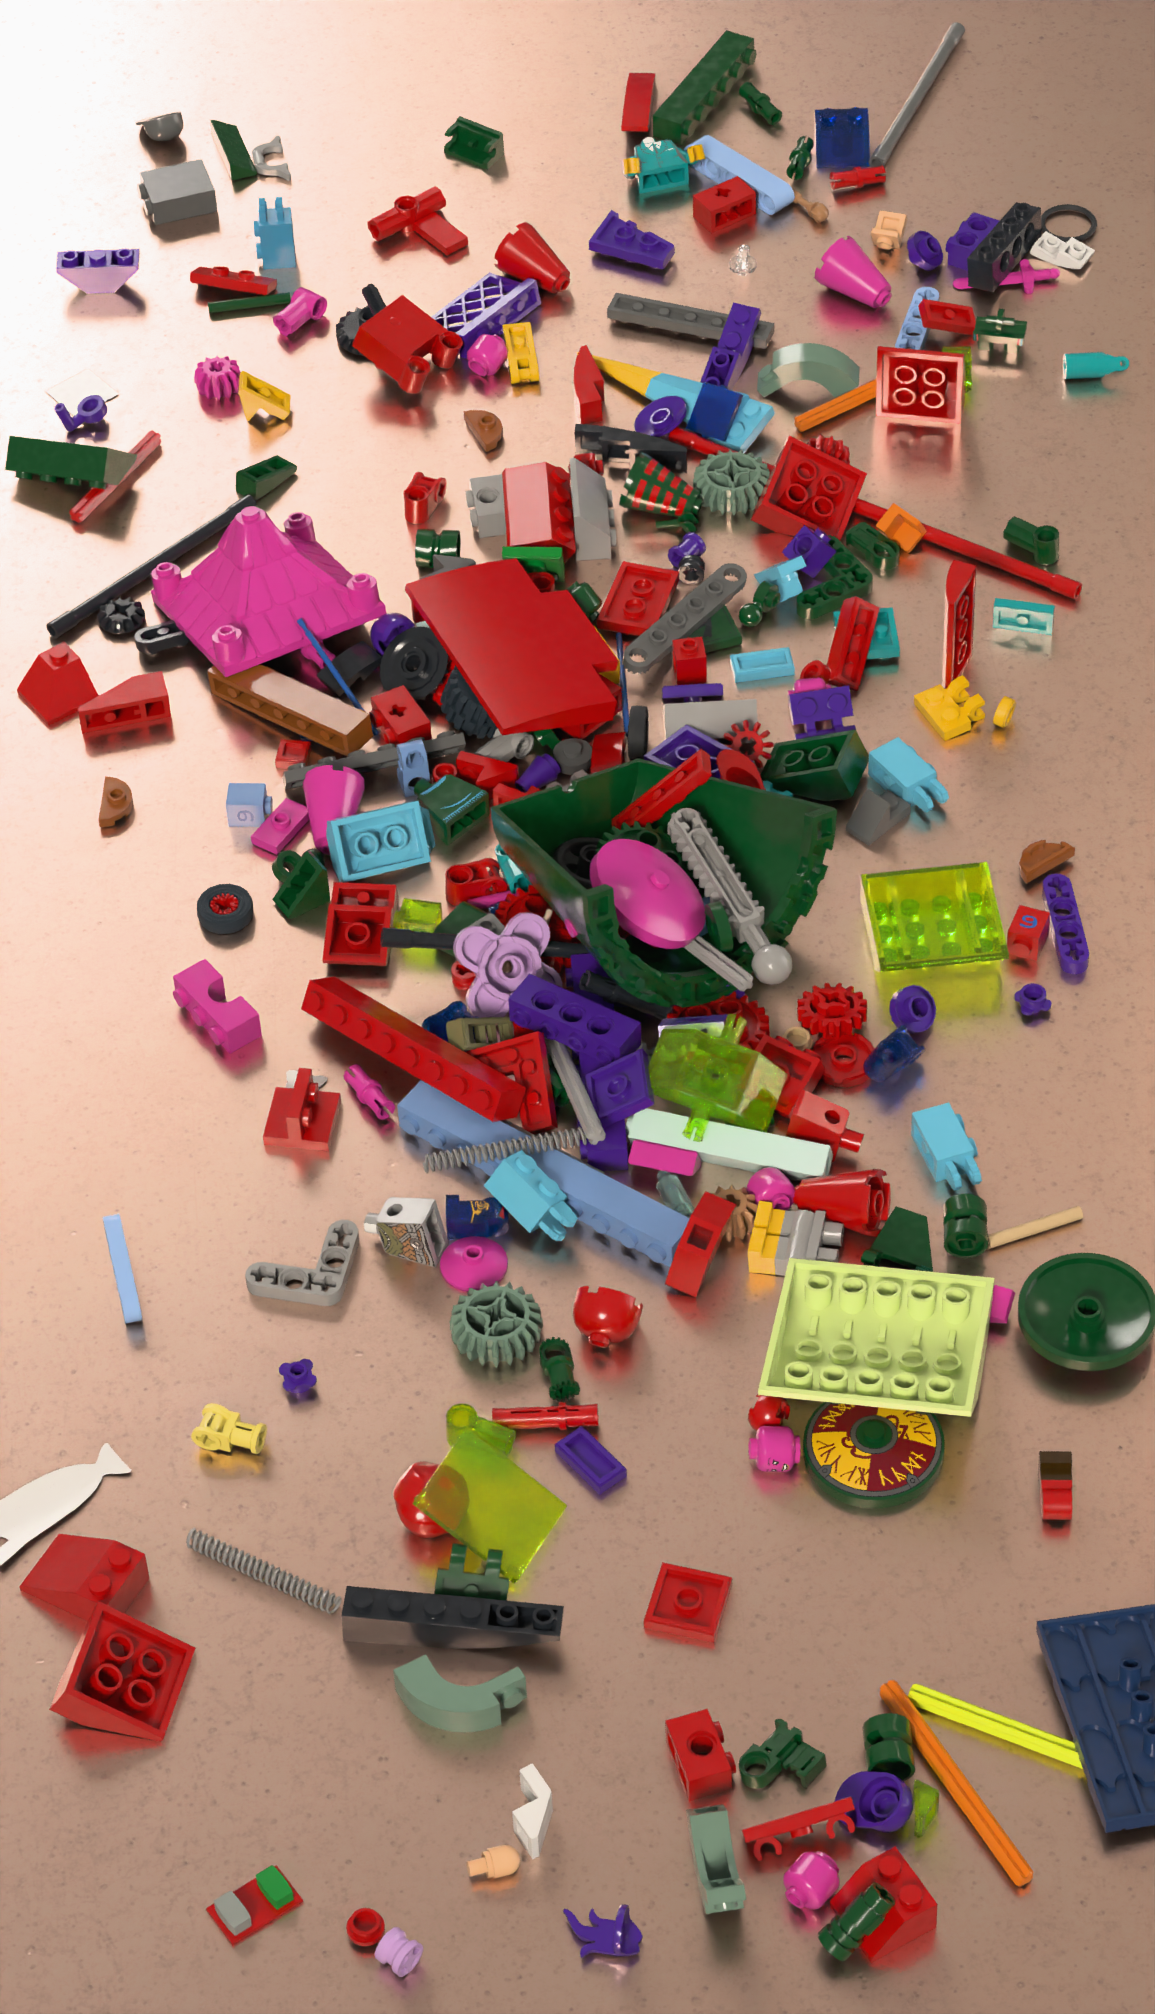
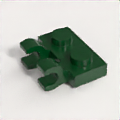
[434,1543,510,1601]

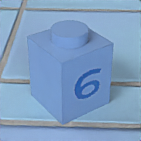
[226,783,273,827]

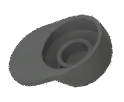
[135,111,184,141]

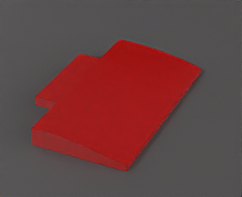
[405,558,618,735]

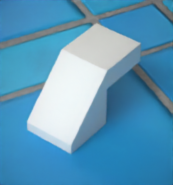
[512,1763,553,1859]

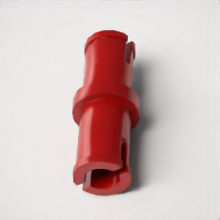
[829,165,886,190]

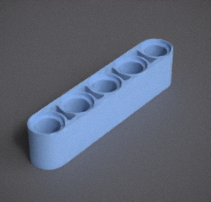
[684,135,795,215]

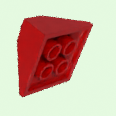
[876,346,966,424]
[750,435,867,541]
[49,1601,196,1742]

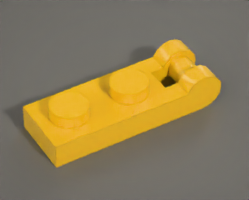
[502,322,539,384]

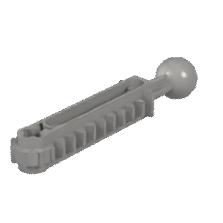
[668,808,793,985]

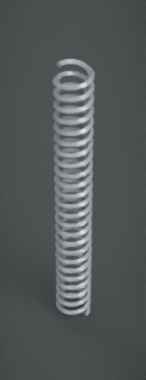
[423,1127,587,1173]
[186,1528,342,1614]

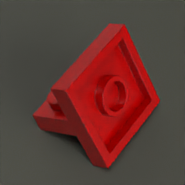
[263,1068,341,1151]

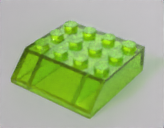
[860,862,1009,972]

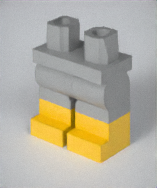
[748,1201,844,1276]

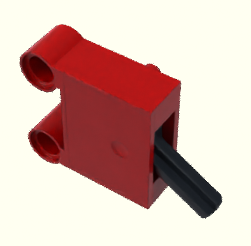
[352,284,463,394]

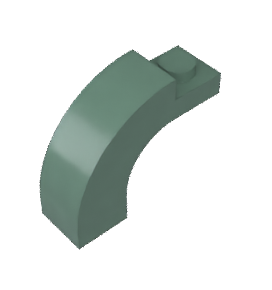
[757,343,860,398]
[393,1654,527,1733]
[686,1804,746,1914]

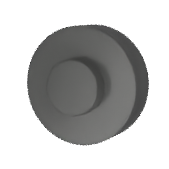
[553,738,592,775]

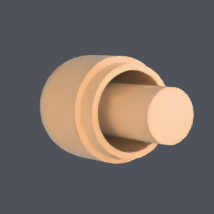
[467,1845,520,1879]

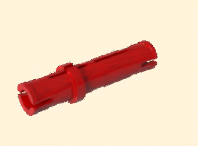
[492,1402,599,1431]

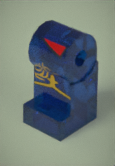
[446,1195,509,1240]

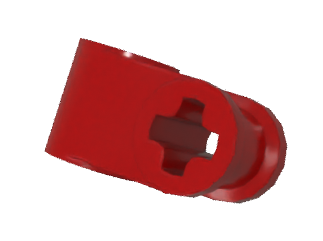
[403,472,447,524]
[445,858,508,906]

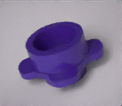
[1014,983,1052,1015]
[279,1359,317,1393]

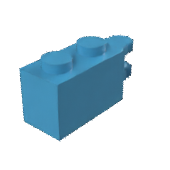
[253,197,296,270]

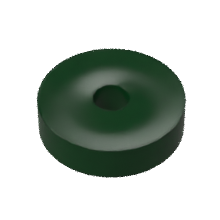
[705,901,733,953]

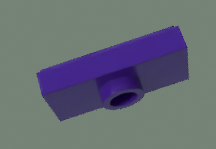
[662,683,724,703]

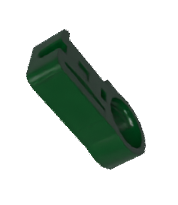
[846,522,900,570]

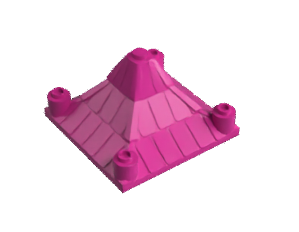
[151,506,387,677]

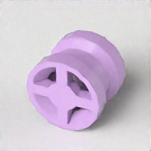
[375,1927,423,1977]

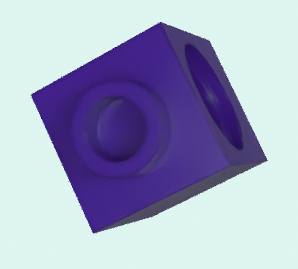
[782,525,836,578]

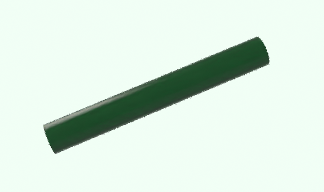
[207,292,291,313]

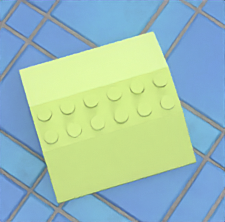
[758,1258,995,1417]

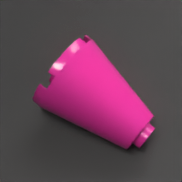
[814,236,892,308]
[303,765,365,855]

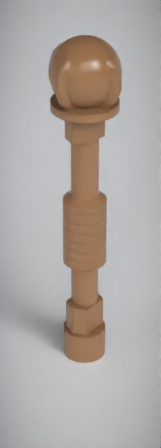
[792,188,829,223]

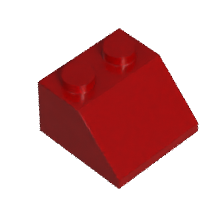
[830,1846,938,1963]

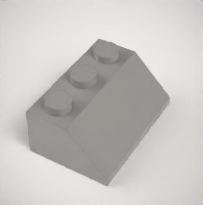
[570,458,616,561]
[663,699,758,743]

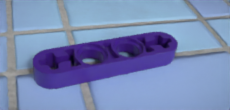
[1042,874,1089,975]

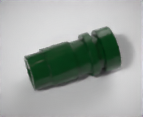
[818,1882,895,1961]

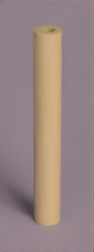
[988,1206,1083,1249]

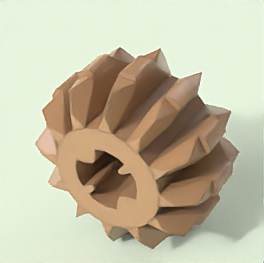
[711,1184,758,1242]

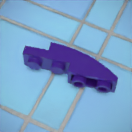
[700,302,761,390]

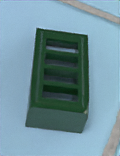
[235,455,297,501]

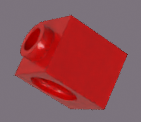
[672,637,707,685]

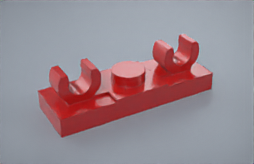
[741,1797,855,1861]

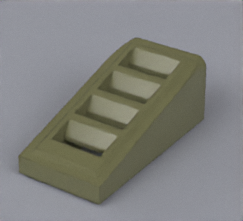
[446,1017,514,1052]

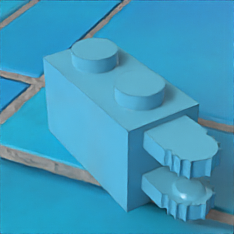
[868,737,949,812]
[911,1102,982,1191]
[484,1150,578,1241]

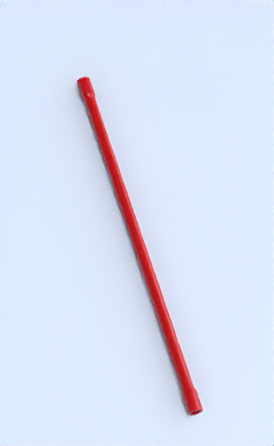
[669,427,1082,600]

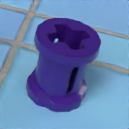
[668,532,706,569]

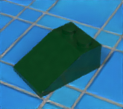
[760,730,869,801]

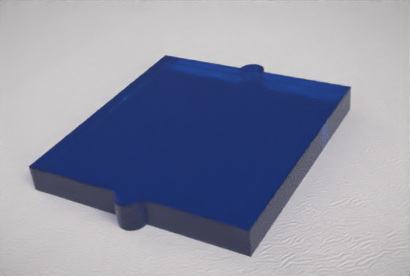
[686,382,744,442]

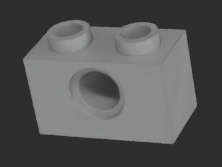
[465,474,506,538]

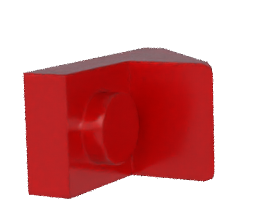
[456,751,519,800]

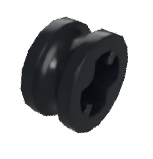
[678,555,705,584]

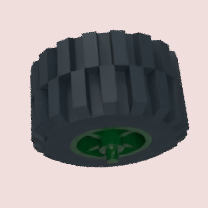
[440,666,497,739]

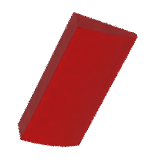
[942,560,976,689]

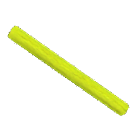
[908,1683,1083,1769]

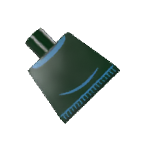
[414,774,490,846]

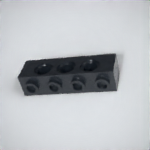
[967,202,1042,292]

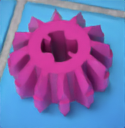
[194,355,241,400]

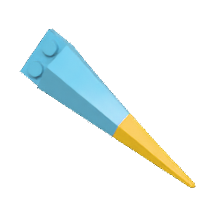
[576,352,775,453]

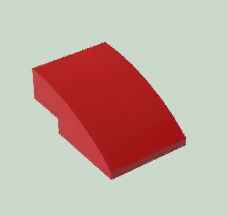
[322,882,399,966]

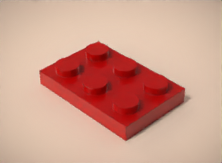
[597,561,679,636]

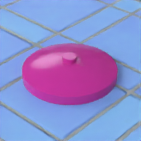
[590,839,706,949]

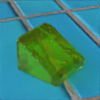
[913,1779,939,1838]

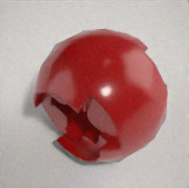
[748,1394,790,1431]

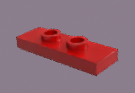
[190,266,277,295]

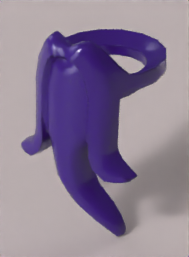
[563,1904,643,1958]

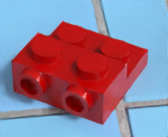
[732,1034,826,1120]

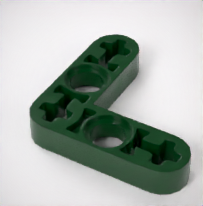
[796,535,873,619]

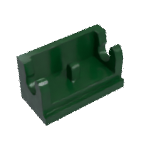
[444,116,504,170]

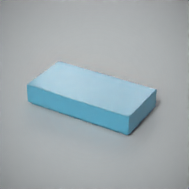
[730,647,795,683]

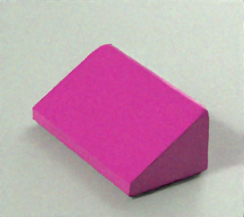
[628,1139,702,1176]

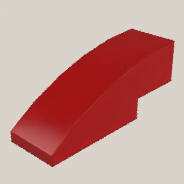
[574,345,605,424]

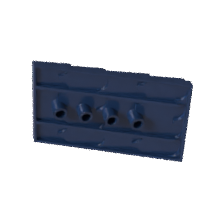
[1036,1604,1155,1833]

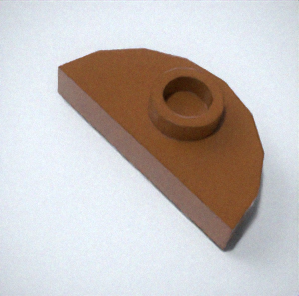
[463,410,503,452]
[98,776,134,827]
[1019,840,1075,884]

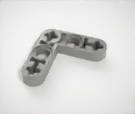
[245,1220,359,1306]

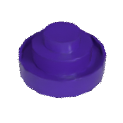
[907,230,943,271]
[889,985,936,1034]

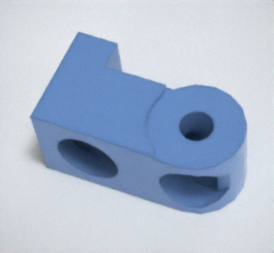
[397,739,430,798]

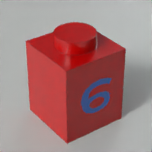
[1006,905,1050,961]

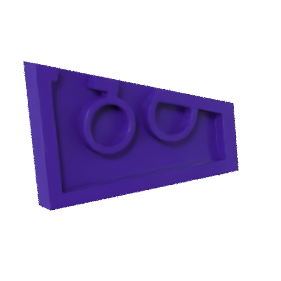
[589,210,675,270]

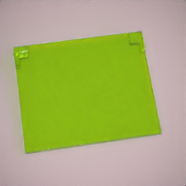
[412,1426,568,1584]

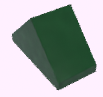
[272,850,330,919]

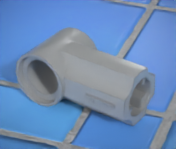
[473,728,534,762]

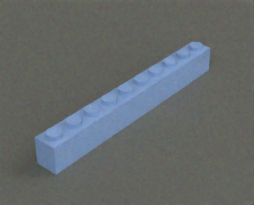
[397,1080,690,1267]

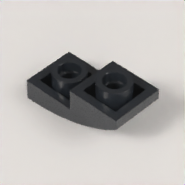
[316,641,382,697]

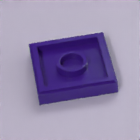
[585,1048,655,1128]

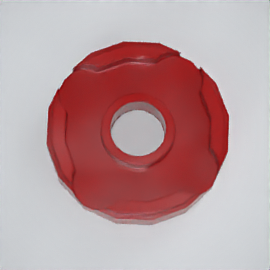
[813,1032,876,1088]

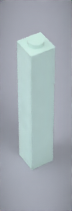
[625,1108,833,1182]

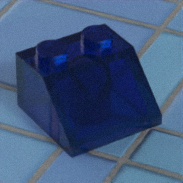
[814,107,870,168]

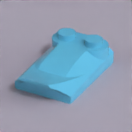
[326,801,436,882]

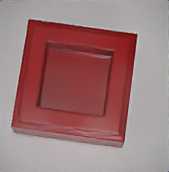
[275,739,312,769]

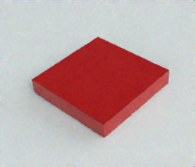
[644,1562,732,1643]

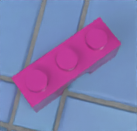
[173,959,262,1054]

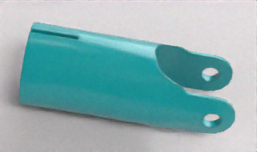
[1063,352,1130,379]

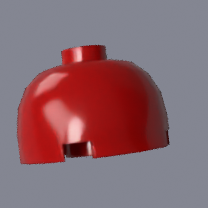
[573,1286,643,1347]

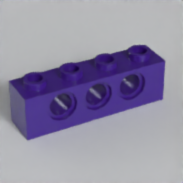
[508,973,641,1065]

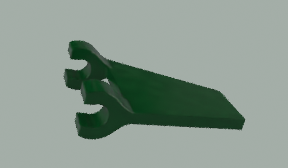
[861,1206,933,1272]

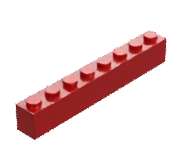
[301,976,526,1122]

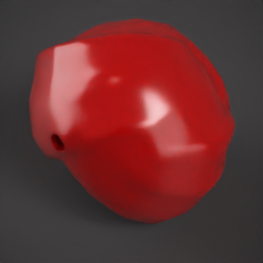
[393,1461,469,1538]

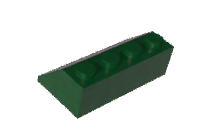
[5,436,137,489]

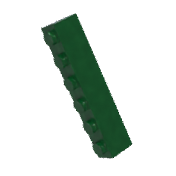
[653,30,757,145]

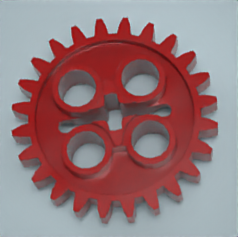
[495,885,581,973]
[667,992,770,1070]

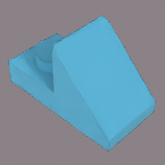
[754,555,806,602]

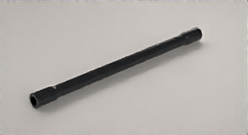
[46,494,257,639]
[380,928,589,958]

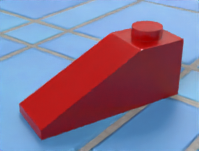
[78,671,171,734]

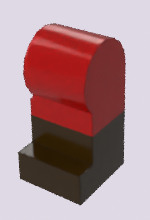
[1038,1451,1073,1520]

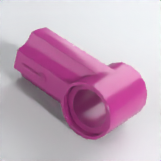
[273,287,327,336]

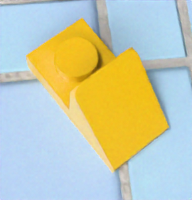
[239,370,291,421]

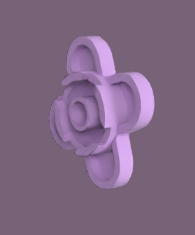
[453,912,562,1018]

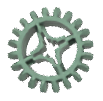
[693,449,770,515]
[449,1281,543,1368]

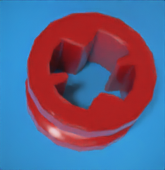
[451,961,476,990]

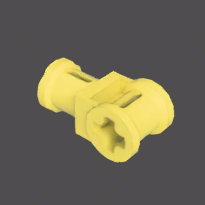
[191,1403,267,1454]

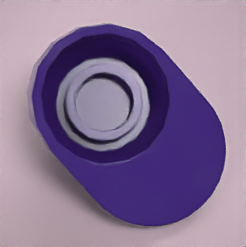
[835,1771,914,1833]

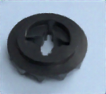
[97,596,145,634]

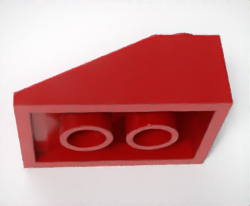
[19,1534,150,1621]

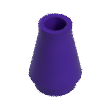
[515,753,561,793]

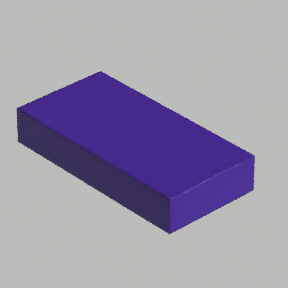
[555,1426,627,1495]

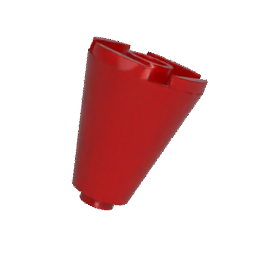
[494,222,570,294]
[793,1169,891,1237]

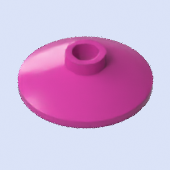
[440,1236,508,1292]

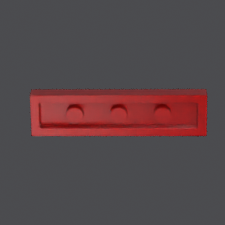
[612,749,712,829]

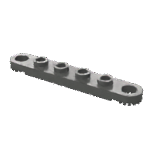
[622,563,747,675]

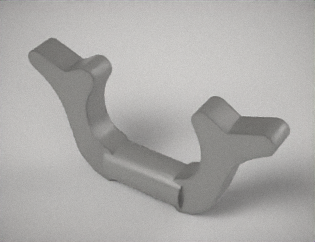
[252,135,291,181]

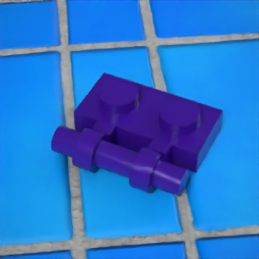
[787,685,856,740]

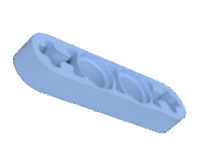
[895,287,939,350]
[103,1214,142,1324]

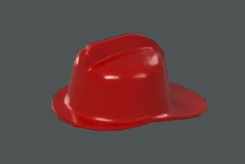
[716,749,766,790]

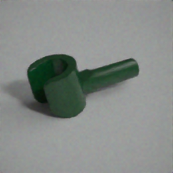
[656,511,699,533]

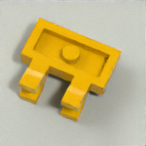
[914,675,985,741]

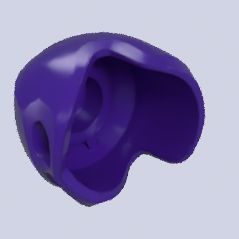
[370,612,415,657]

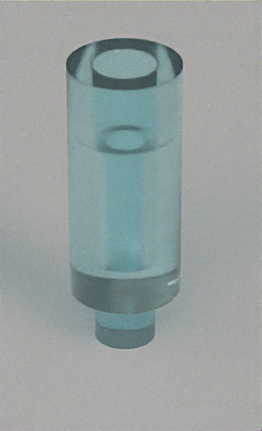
[656,1170,695,1218]

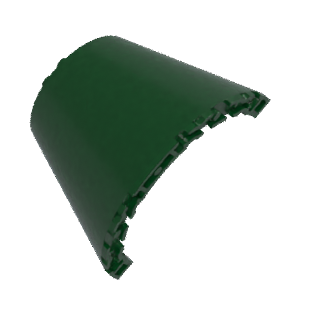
[490,758,837,1008]

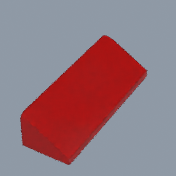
[826,596,880,691]

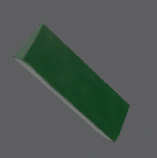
[210,120,257,180]

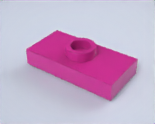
[251,798,309,855]

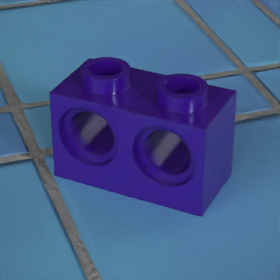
[945,212,999,271]

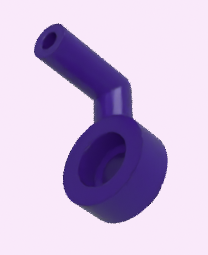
[54,395,108,432]

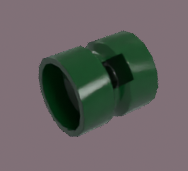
[415,529,461,568]
[943,1194,988,1258]
[862,1713,915,1781]

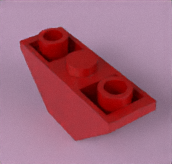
[665,1191,737,1298]

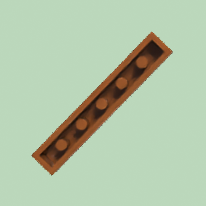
[207,664,373,757]

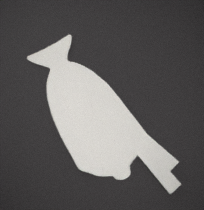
[0,1443,131,1565]

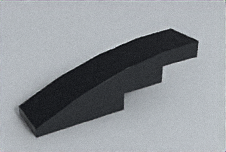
[574,424,687,474]

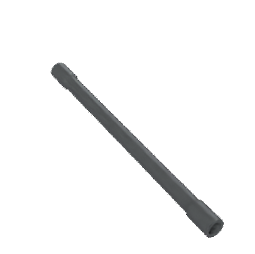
[869,22,965,167]

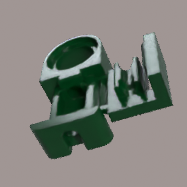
[738,1719,827,1789]

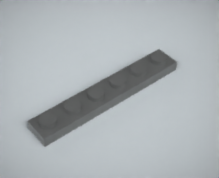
[607,293,774,349]
[282,731,466,790]

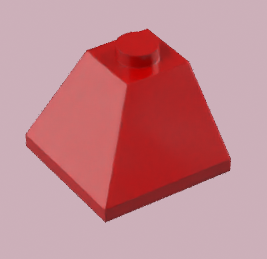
[17,642,99,726]

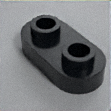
[134,620,191,655]

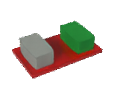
[206,1865,303,1946]

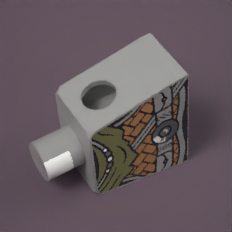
[364,1197,449,1267]

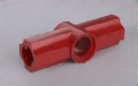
[367,186,446,242]

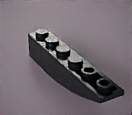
[341,1586,564,1649]

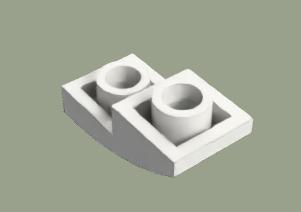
[1030,231,1095,269]

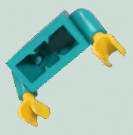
[623,137,706,194]

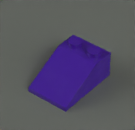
[644,724,754,779]

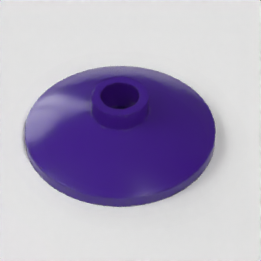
[634,396,687,437]

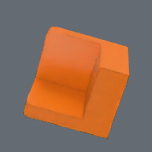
[876,503,927,553]

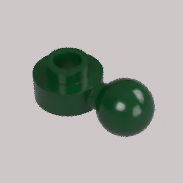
[739,581,780,627]
[272,848,326,883]

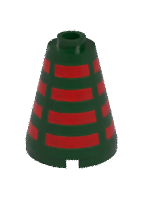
[619,452,703,517]

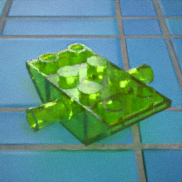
[648,1014,788,1142]

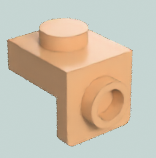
[871,210,907,250]

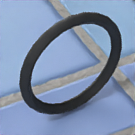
[1041,204,1097,243]

